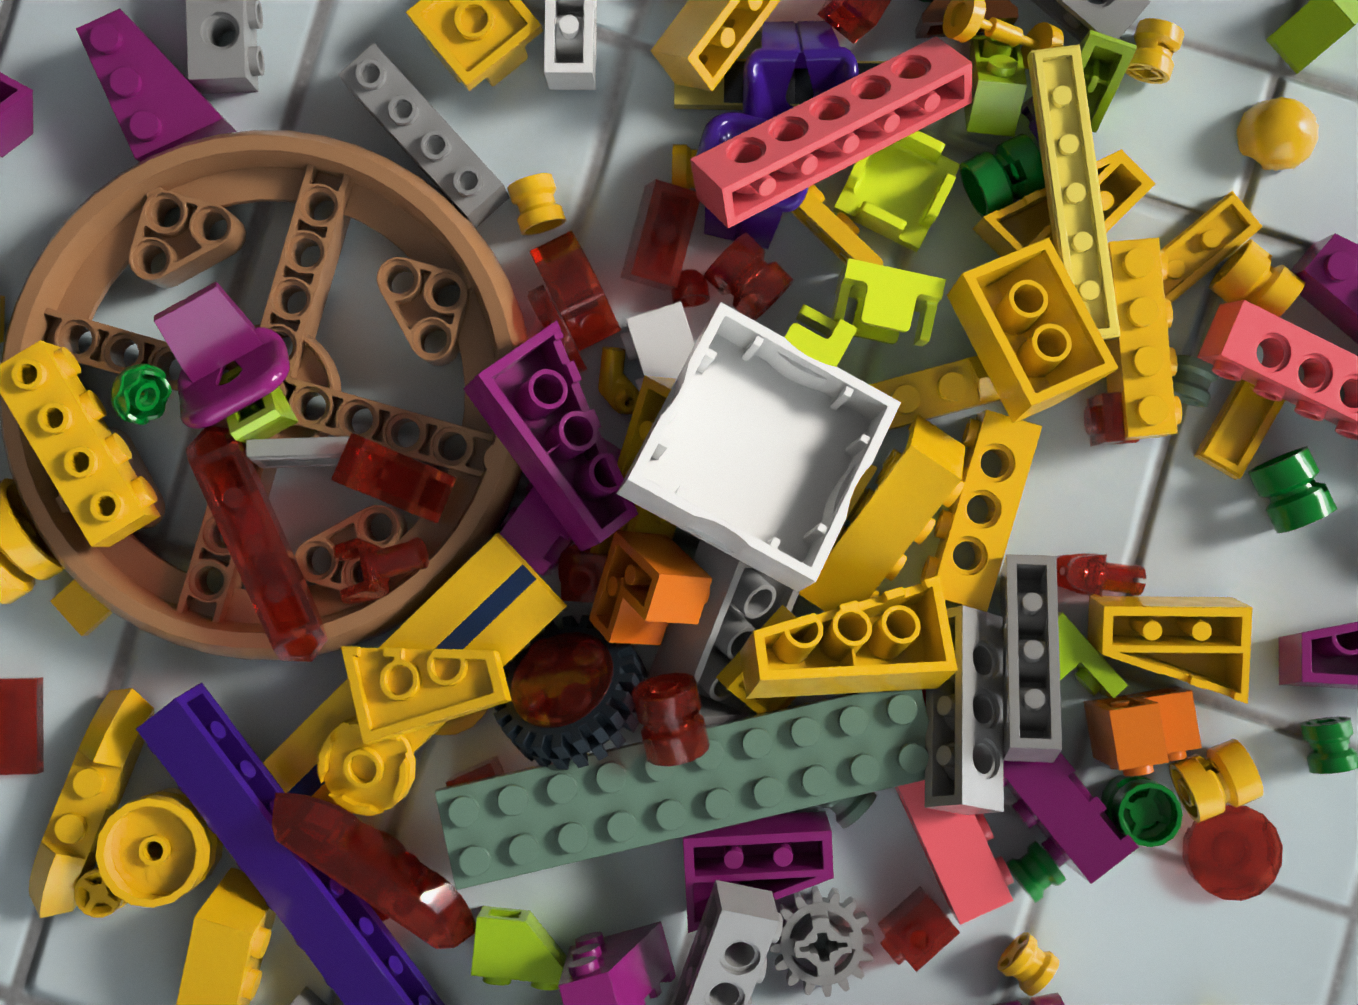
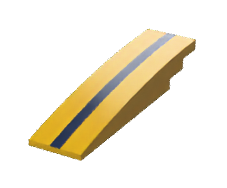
[263,533,567,841]

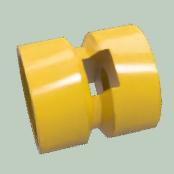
[1208,239,1305,317]
[1169,739,1264,823]

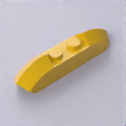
[869,355,1001,431]
[29,688,154,918]

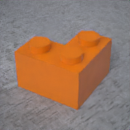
[589,530,713,645]
[1083,686,1202,776]

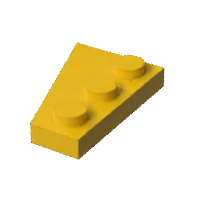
[341,646,512,744]

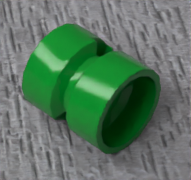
[959,133,1045,217]
[1248,446,1337,533]
[1101,775,1183,847]

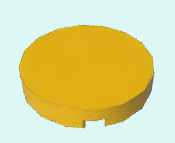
[317,717,416,816]

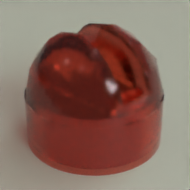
[671,269,710,308]

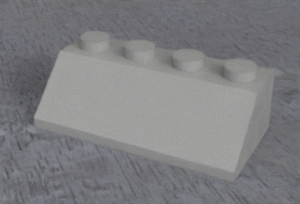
[642,539,800,729]

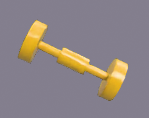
[943,0,1064,69]

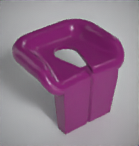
[154,282,290,429]

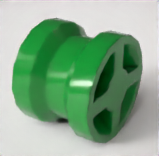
[1006,841,1066,904]

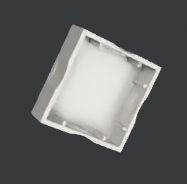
[616,302,901,592]

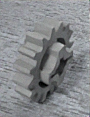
[770,886,875,997]

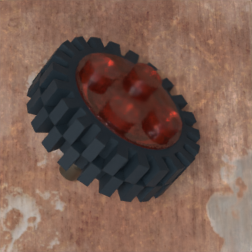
[493,615,650,770]

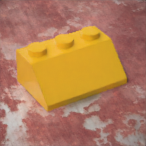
[947,237,1118,423]

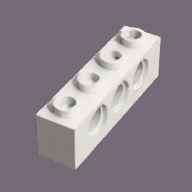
[544,0,597,90]

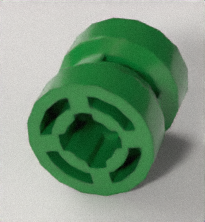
[1301,716,1358,774]

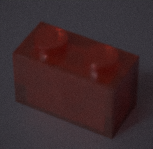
[620,179,700,291]

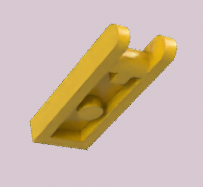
[791,185,883,265]

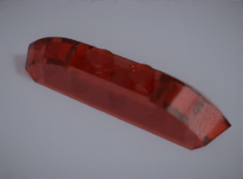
[186,426,328,662]
[272,793,476,949]

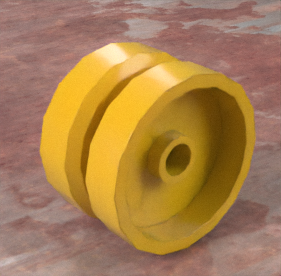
[0,478,65,604]
[95,788,223,908]

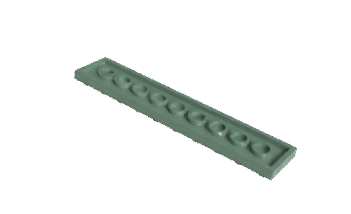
[435,689,929,890]

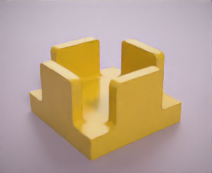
[406,0,543,91]

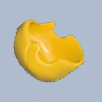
[1237,97,1319,171]

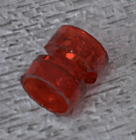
[703,232,794,321]
[632,673,710,767]

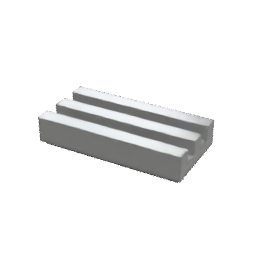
[246,436,359,468]

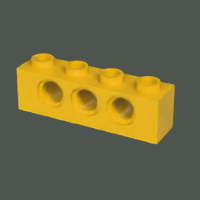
[920,409,1042,612]

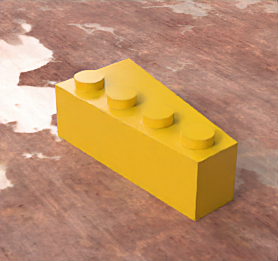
[799,414,965,612]
[740,575,958,699]

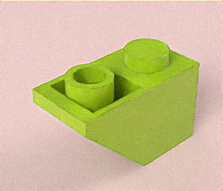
[964,35,1027,137]
[471,906,567,990]

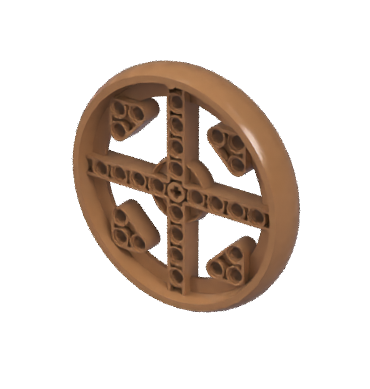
[0,130,529,660]

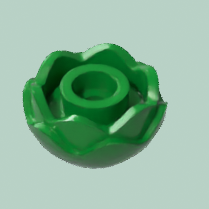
[111,364,172,425]

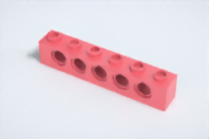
[690,36,972,228]
[1197,300,1358,440]

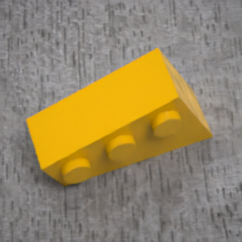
[176,867,276,1005]

